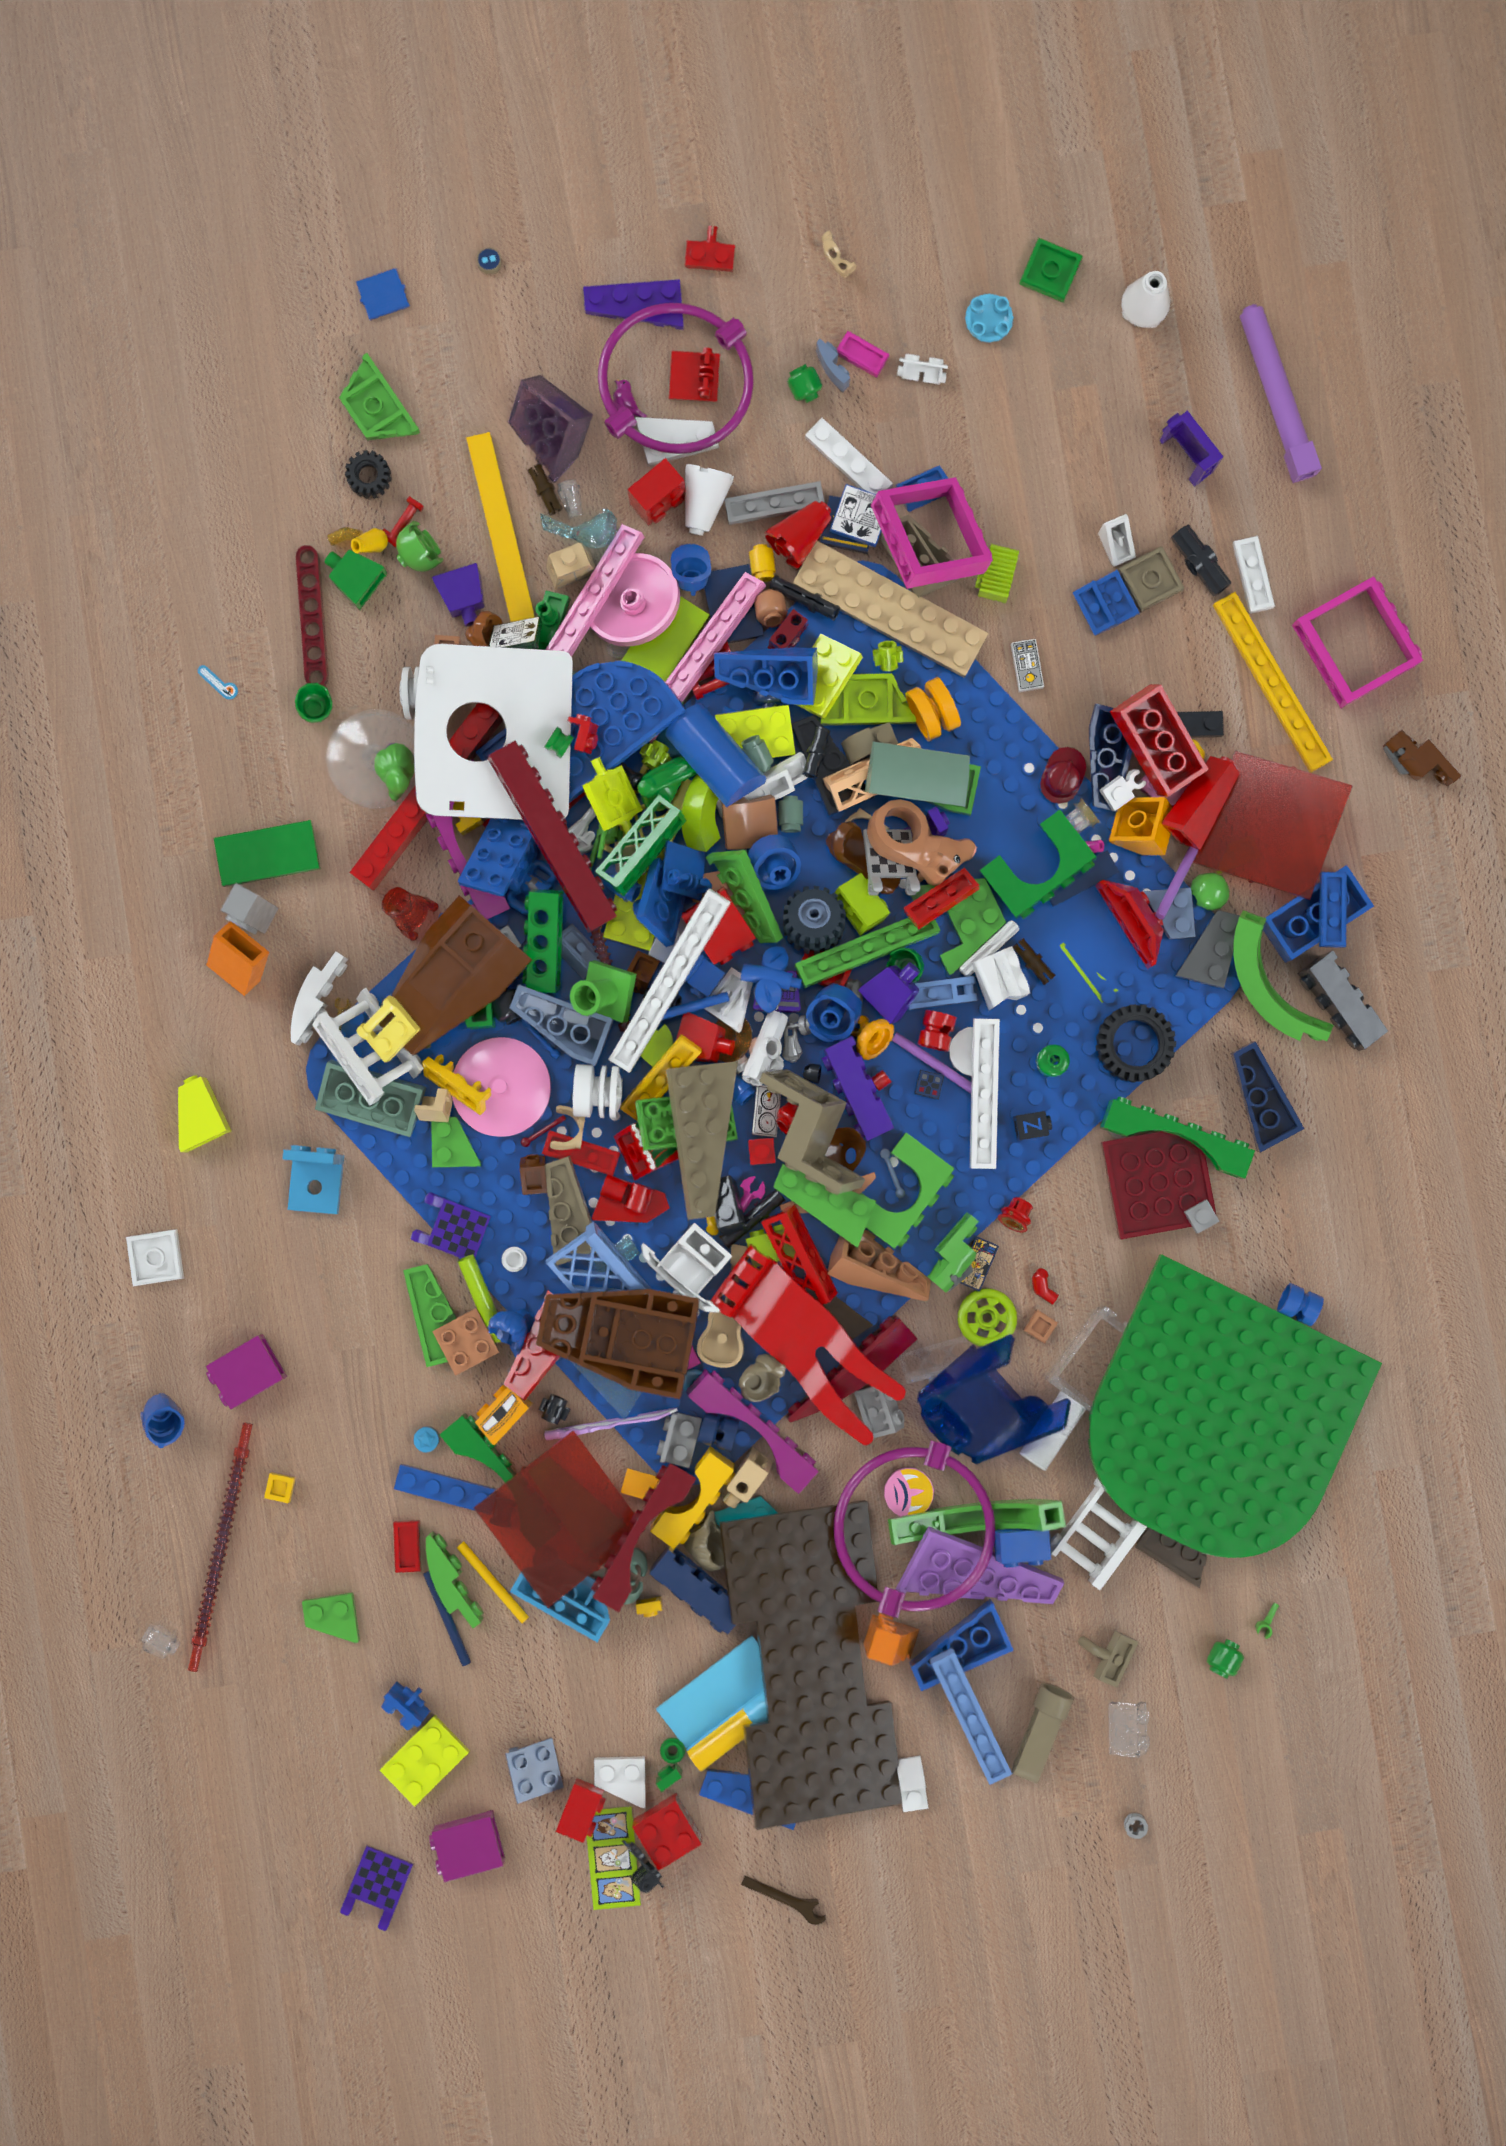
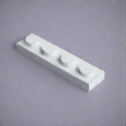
[805,418,893,494]

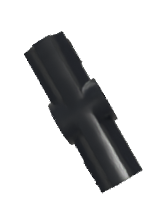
[1171,524,1232,597]

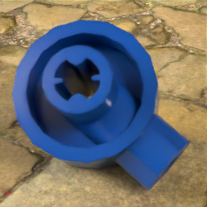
[748,835,801,890]

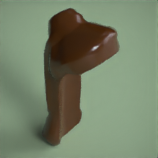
[826,821,901,894]

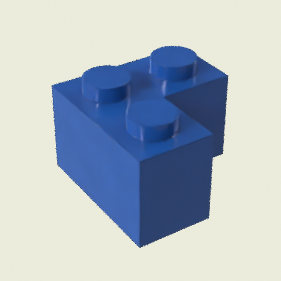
[684,954,725,999]
[994,1529,1051,1568]

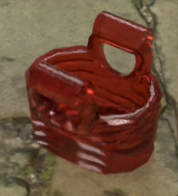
[382,887,438,941]

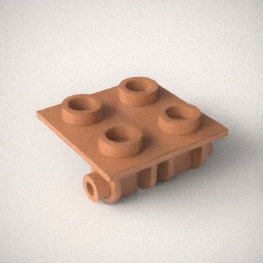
[432,1308,499,1376]

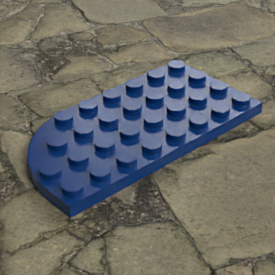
[476,661,687,803]

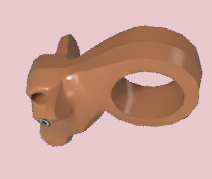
[867,799,977,886]

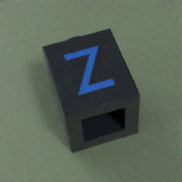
[1013,1111,1052,1141]

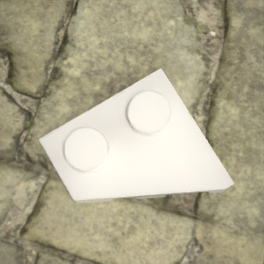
[704,967,753,1033]
[594,1756,646,1808]

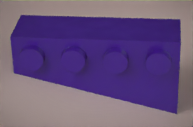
[821,1037,894,1141]

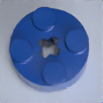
[806,983,862,1042]

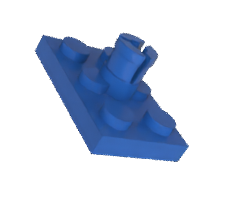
[633,858,686,947]

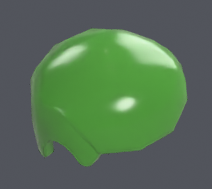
[1190,873,1230,911]

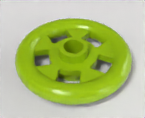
[958,1288,1017,1348]

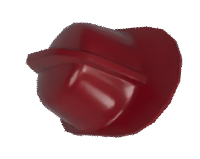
[1040,747,1087,804]

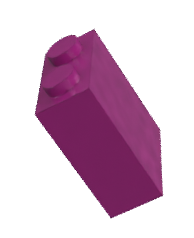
[206,1334,288,1410]
[429,1810,506,1882]

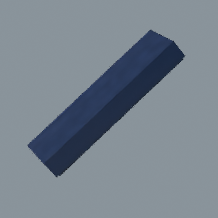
[1049,850,1119,907]

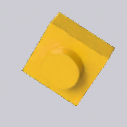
[264,1472,296,1503]
[635,1596,663,1617]

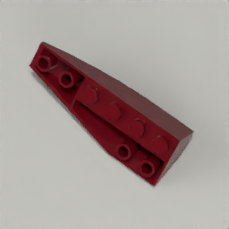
[787,1316,918,1423]

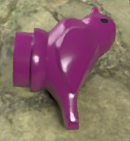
[607,380,647,418]

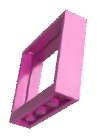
[871,477,993,589]
[1292,576,1423,709]

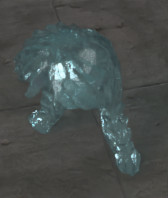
[540,509,617,548]

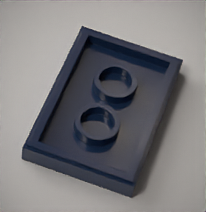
[704,564,764,644]

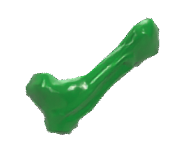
[638,756,697,811]

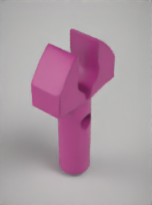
[740,1176,765,1212]

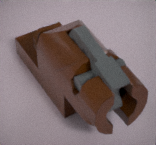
[1383,730,1461,787]

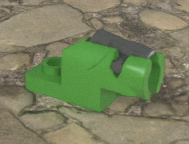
[927,1212,979,1293]

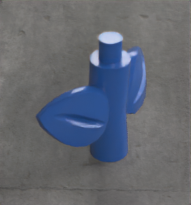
[740,946,802,1014]

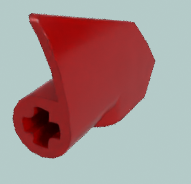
[592,1174,670,1223]

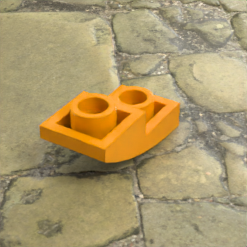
[620,1468,673,1507]

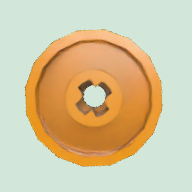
[905,677,961,742]

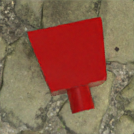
[676,1012,735,1063]

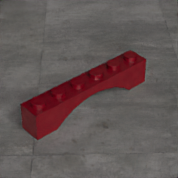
[591,1462,696,1613]

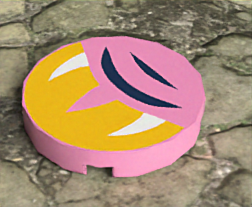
[884,1467,934,1516]

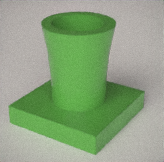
[570,960,636,1023]

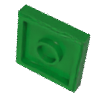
[1019,237,1083,303]

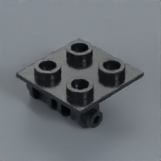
[622,1840,664,1893]

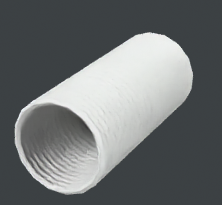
[1019,1391,1087,1471]

